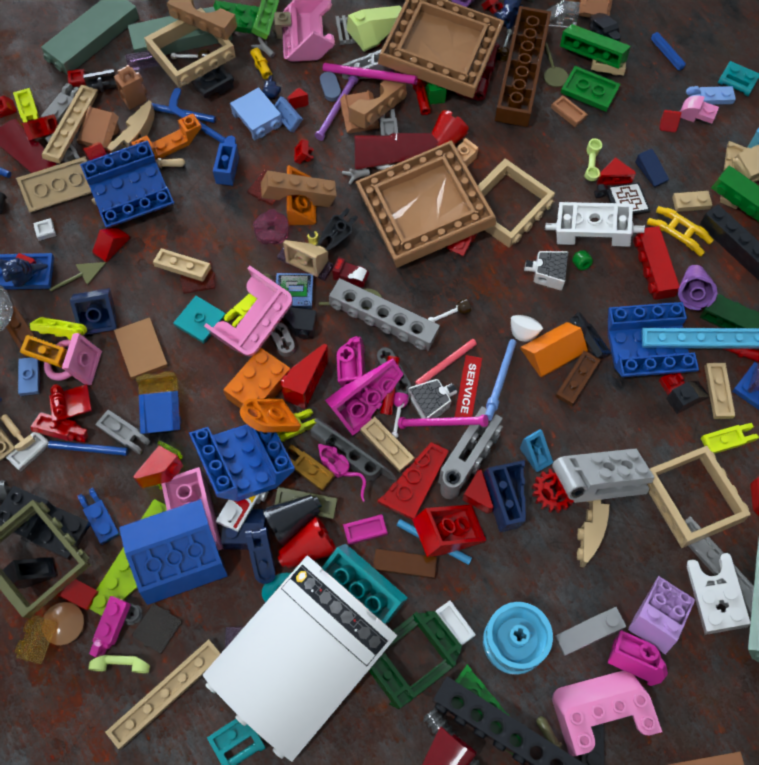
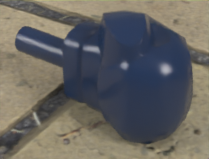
[262,75,281,99]

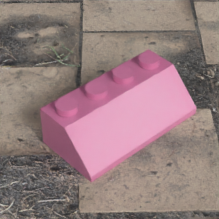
[161,467,223,550]

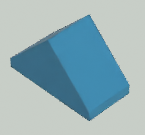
[520,430,553,472]

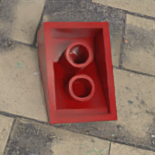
[281,344,329,409]
[412,504,486,557]

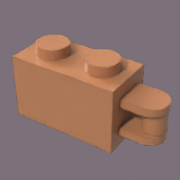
[114,65,147,110]

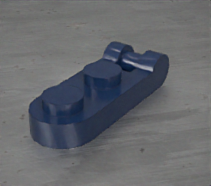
[245,527,276,584]

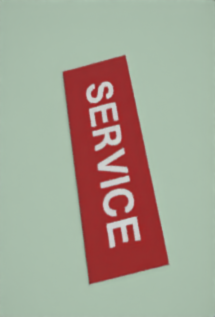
[454,355,482,417]

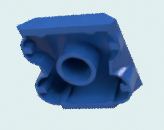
[139,391,181,434]

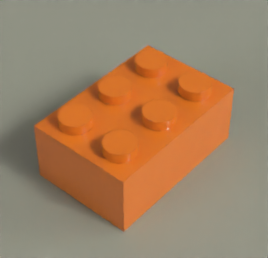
[223,348,290,408]

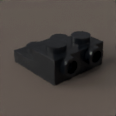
[191,65,234,98]

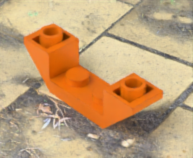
[131,113,201,160]

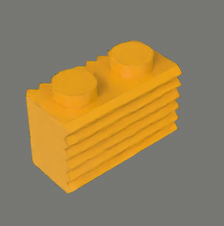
[20,335,67,367]

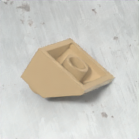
[283,240,328,277]

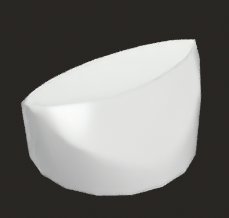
[511,315,543,342]

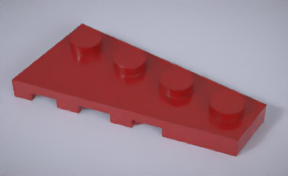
[378,442,449,520]

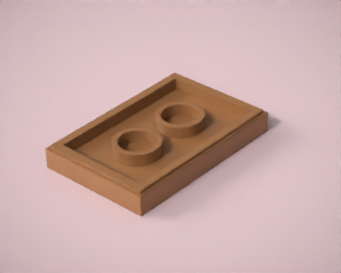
[114,317,168,380]

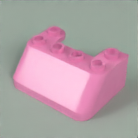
[282,0,335,62]
[204,266,293,356]
[552,670,662,757]

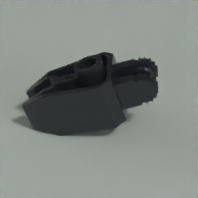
[589,13,621,41]
[316,208,358,251]

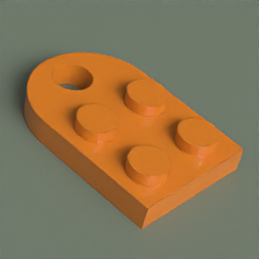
[240,399,301,432]

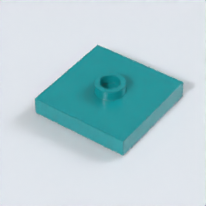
[173,296,226,344]

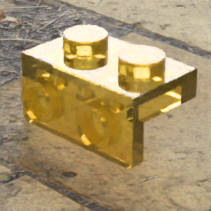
[136,371,179,397]
[15,616,57,664]

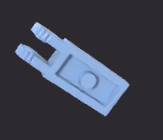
[686,86,736,105]

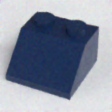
[70,288,117,335]
[221,509,267,550]

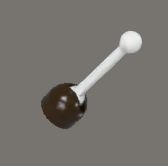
[170,49,210,59]
[428,298,472,323]

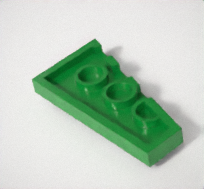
[451,664,521,755]

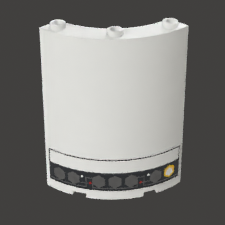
[203,556,397,762]

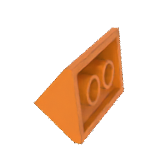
[287,165,316,225]
[520,322,588,378]

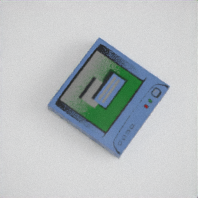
[276,273,313,309]

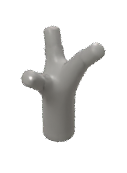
[251,37,275,58]
[342,169,370,185]

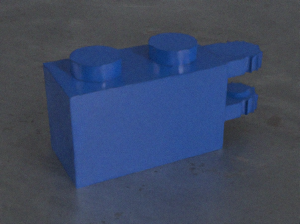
[213,135,239,186]

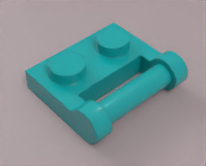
[718,61,759,97]
[207,719,266,765]

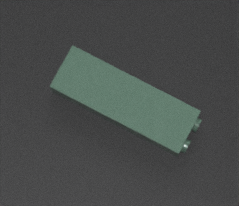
[41,0,139,75]
[128,6,234,61]

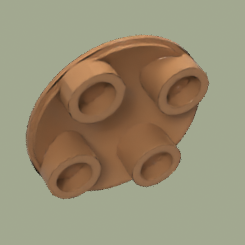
[41,602,85,646]

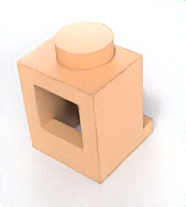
[456,138,478,166]

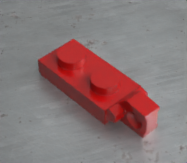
[31,413,88,443]

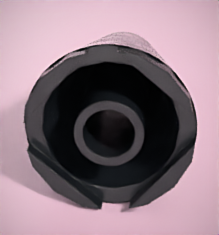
[263,494,322,545]

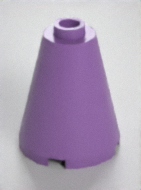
[678,265,718,310]

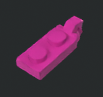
[89,596,131,658]

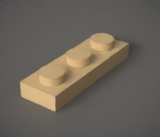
[153,248,211,281]
[704,363,735,419]
[360,417,415,473]

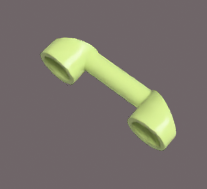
[584,138,602,181]
[88,655,150,673]

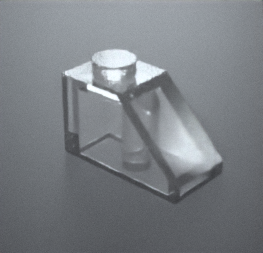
[546,0,580,28]

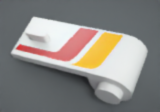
[216,491,268,532]

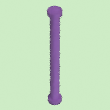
[315,75,358,141]

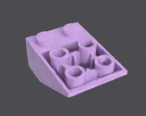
[628,576,695,655]

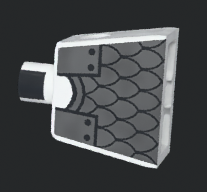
[524,251,568,290]
[408,379,457,418]

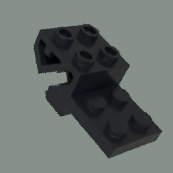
[0,485,91,560]

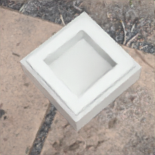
[33,218,56,241]

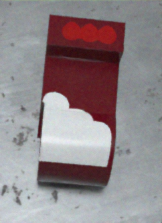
[332,257,369,287]

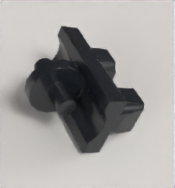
[84,69,117,92]

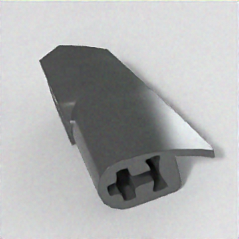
[310,418,396,481]

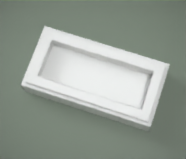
[6,432,49,472]
[435,601,476,646]

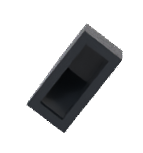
[282,307,317,339]
[666,381,709,414]
[3,557,56,589]

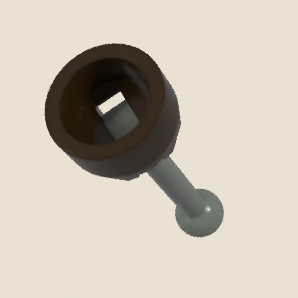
[496,29,513,62]

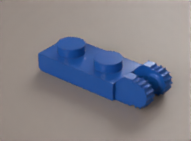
[77,488,120,545]

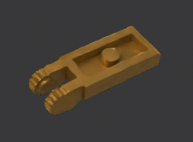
[288,445,335,492]

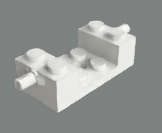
[545,202,645,246]

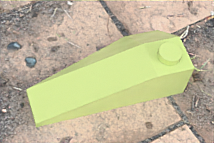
[346,6,402,52]

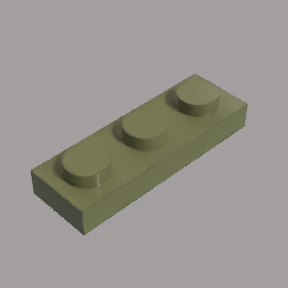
[274,487,338,519]

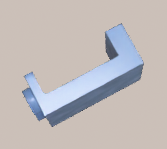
[230,88,282,140]

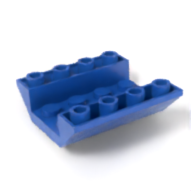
[80,140,174,229]
[608,302,699,377]
[189,424,295,502]
[119,499,228,605]

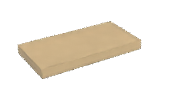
[16,156,92,213]

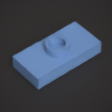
[274,96,303,132]
[18,357,40,396]

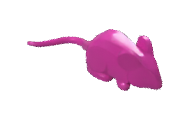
[318,444,366,502]

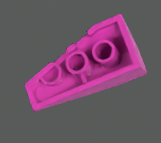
[325,359,403,436]

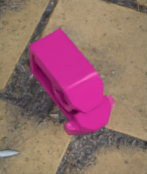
[337,336,365,388]
[608,630,668,686]

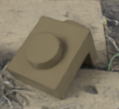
[272,12,291,39]

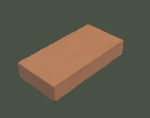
[551,95,588,127]

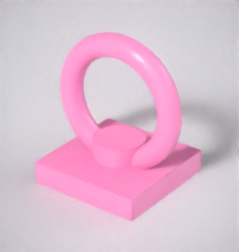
[44,333,102,385]

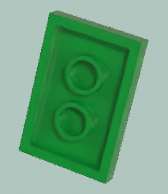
[213,1,259,34]
[561,66,621,112]

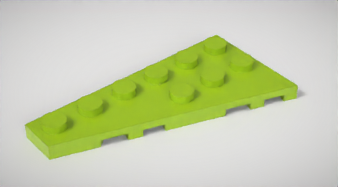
[89,499,167,616]

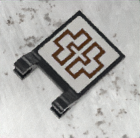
[594,182,651,215]

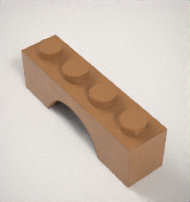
[167,0,237,40]
[348,80,407,129]
[261,171,337,207]

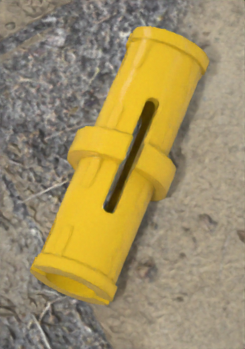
[250,48,272,79]

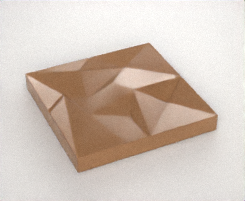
[378,0,504,98]
[356,140,496,268]

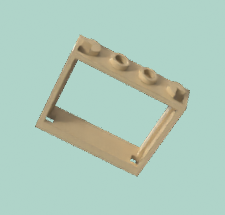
[144,8,236,88]
[478,159,555,248]
[647,446,751,548]

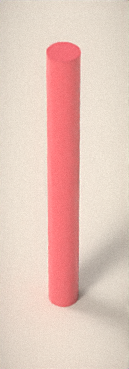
[415,339,477,385]

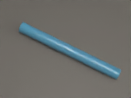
[397,519,472,565]

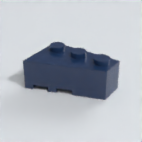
[483,460,526,532]

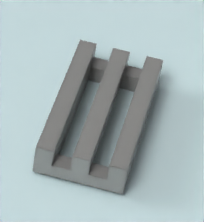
[336,15,356,45]

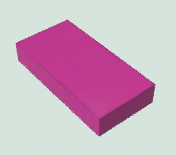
[343,514,388,546]

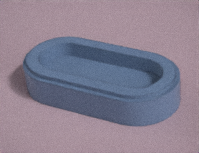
[320,72,341,102]

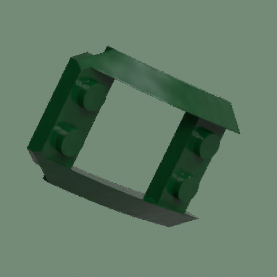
[368,611,462,709]

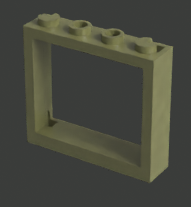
[0,500,91,618]

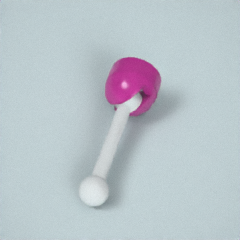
[391,392,409,439]

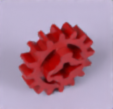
[532,469,574,513]

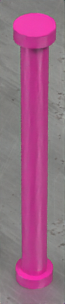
[398,415,488,429]

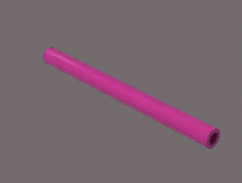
[323,63,417,85]

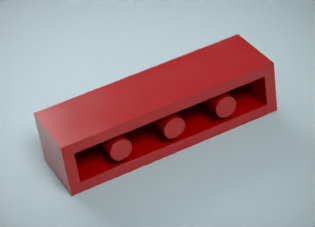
[633,226,679,300]

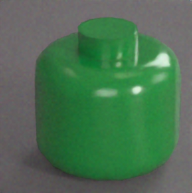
[572,250,593,271]

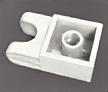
[687,553,750,635]

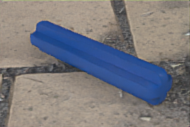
[651,32,686,71]

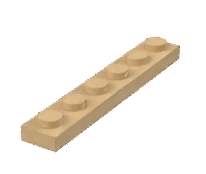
[42,85,98,164]
[105,639,221,750]

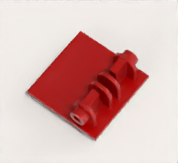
[49,384,92,422]

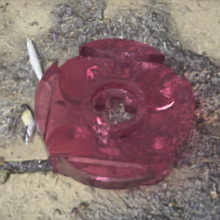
[253,209,289,245]

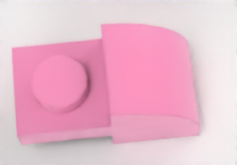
[680,96,719,124]

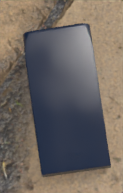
[635,148,669,187]

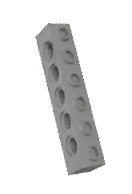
[329,278,440,351]

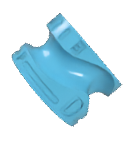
[483,602,553,675]

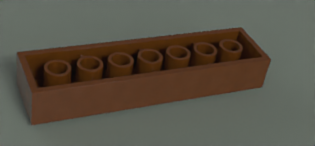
[495,6,551,127]

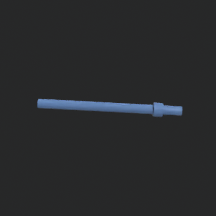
[485,339,517,421]

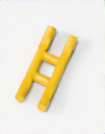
[647,206,714,257]

